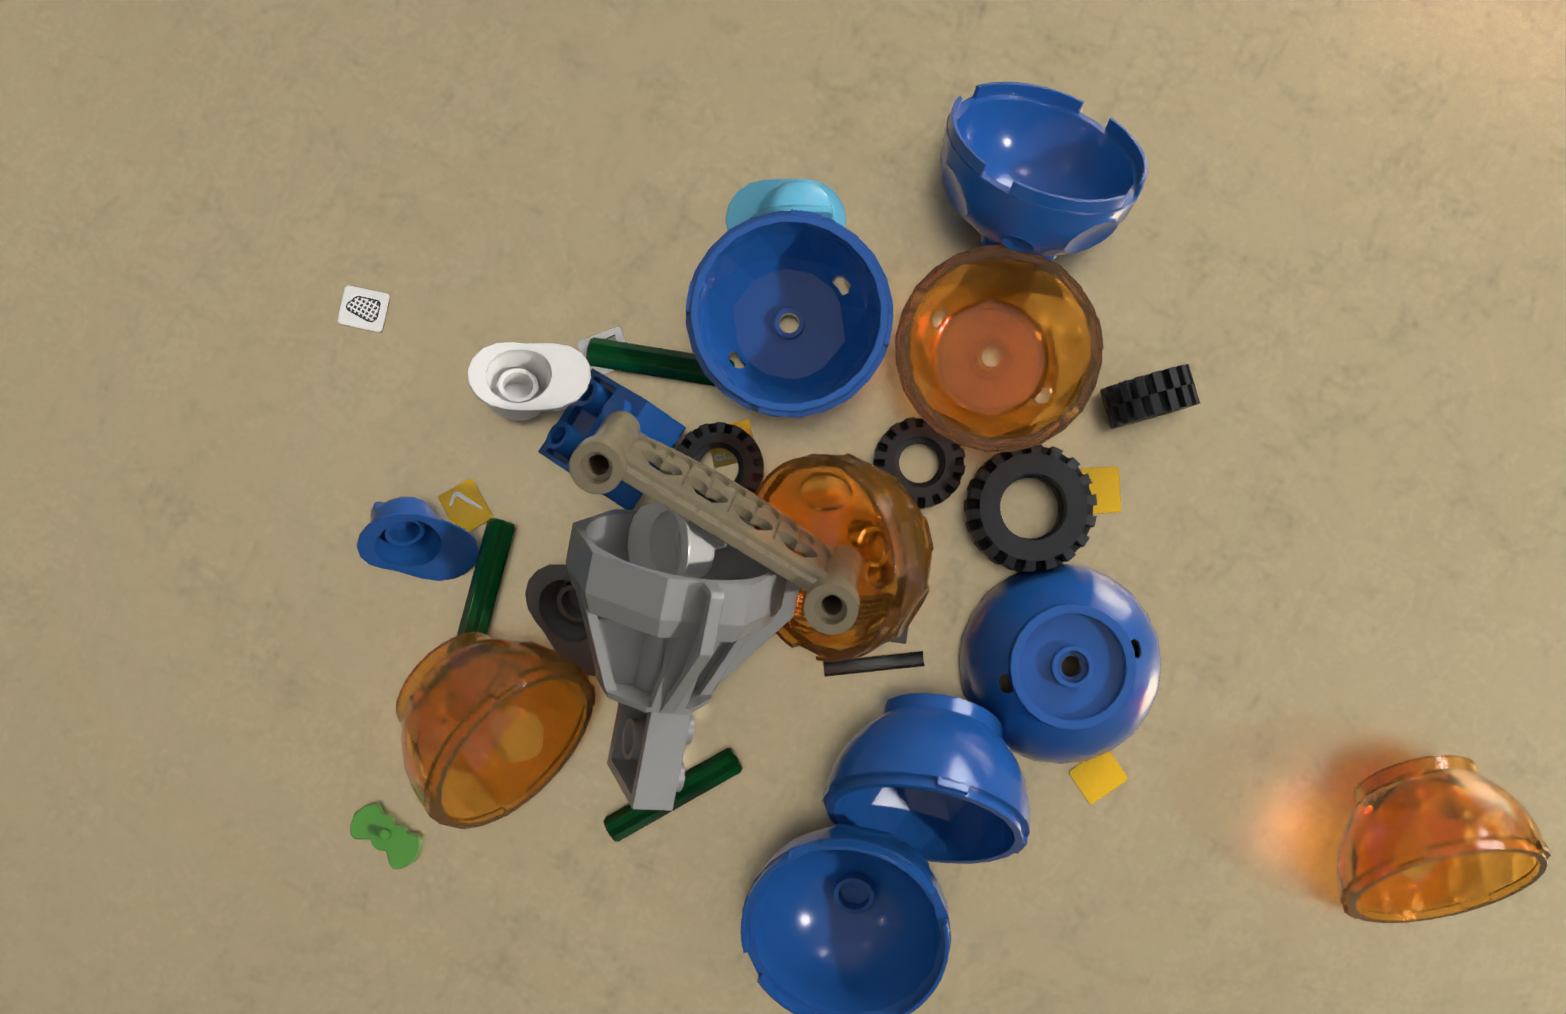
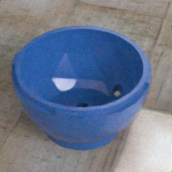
[685,209,894,418]
[959,563,1161,764]
[822,693,1030,864]

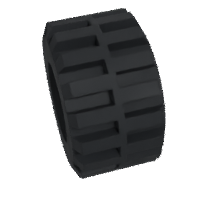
[964,443,1097,572]

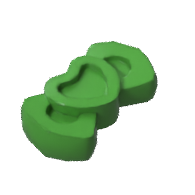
[350,803,422,870]

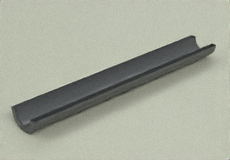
[823,651,925,677]

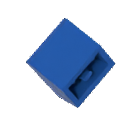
[538,368,686,510]

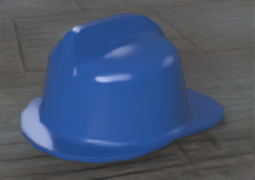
[356,497,479,581]

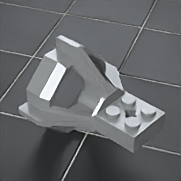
[566,504,800,811]

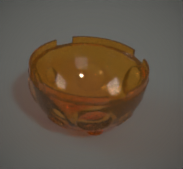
[754,453,934,662]

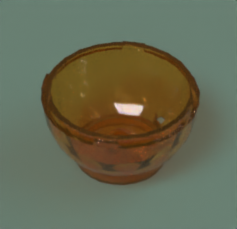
[895,244,1104,452]
[396,632,595,829]
[1336,755,1552,923]

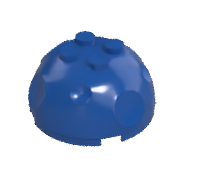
[940,82,1148,260]
[740,824,951,1014]

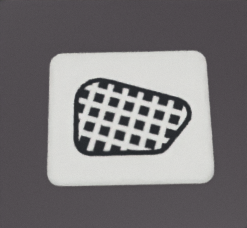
[337,285,390,332]

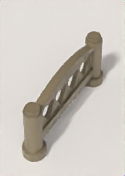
[569,411,863,635]

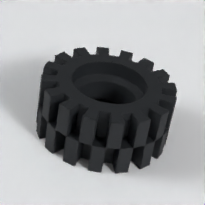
[1100,364,1200,429]
[873,416,966,509]
[676,422,764,503]

